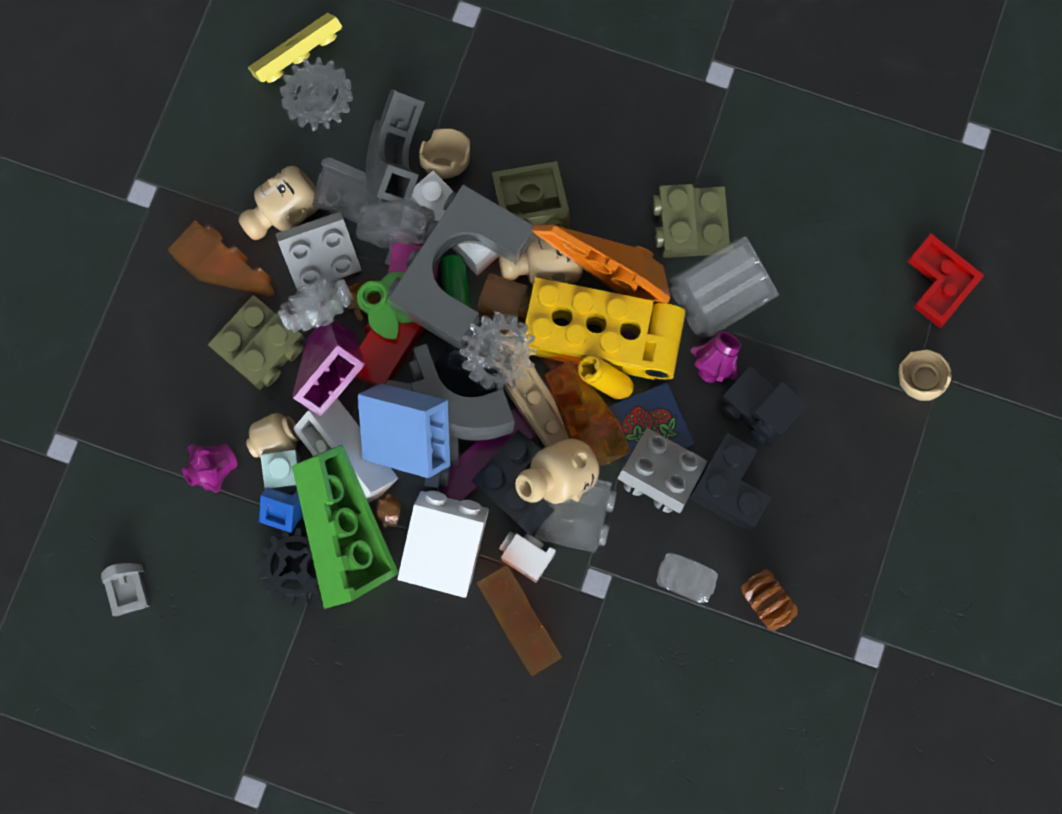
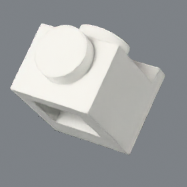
[499,532,556,583]

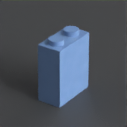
[358,383,450,478]

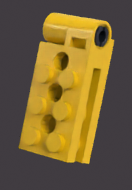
[521,277,686,380]

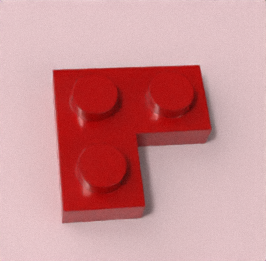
[907,234,984,328]

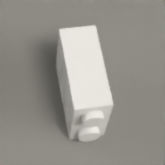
[398,491,489,598]

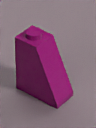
[292,314,365,417]

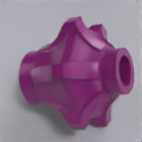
[691,331,742,383]
[182,443,237,493]

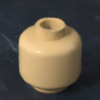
[246,413,300,458]

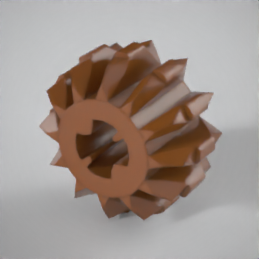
[742,569,798,631]

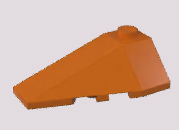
[531,225,671,303]

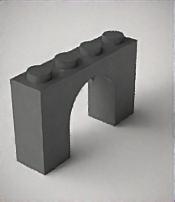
[387,185,534,350]

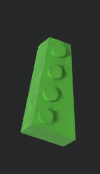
[292,444,399,609]

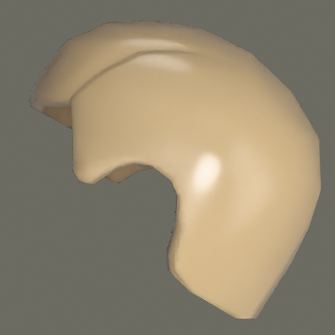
[419,129,470,179]
[898,349,952,401]

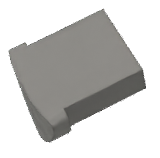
[101,563,150,617]

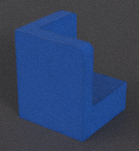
[259,487,303,533]

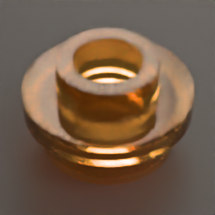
[375,494,401,529]

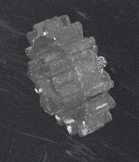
[280,57,353,131]
[278,278,353,332]
[460,313,537,391]

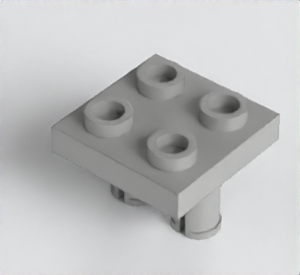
[276,211,362,293]
[618,428,708,513]

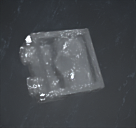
[532,479,617,553]

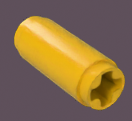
[578,356,634,400]

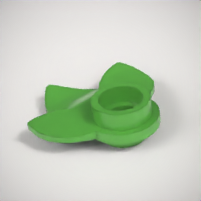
[357,272,413,339]

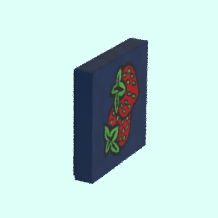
[604,382,695,462]

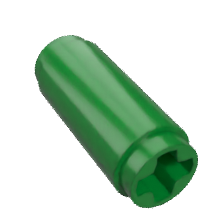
[439,255,471,308]

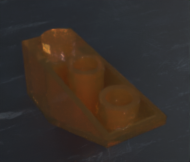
[168,221,275,297]
[545,360,631,466]

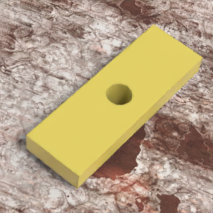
[248,13,342,83]

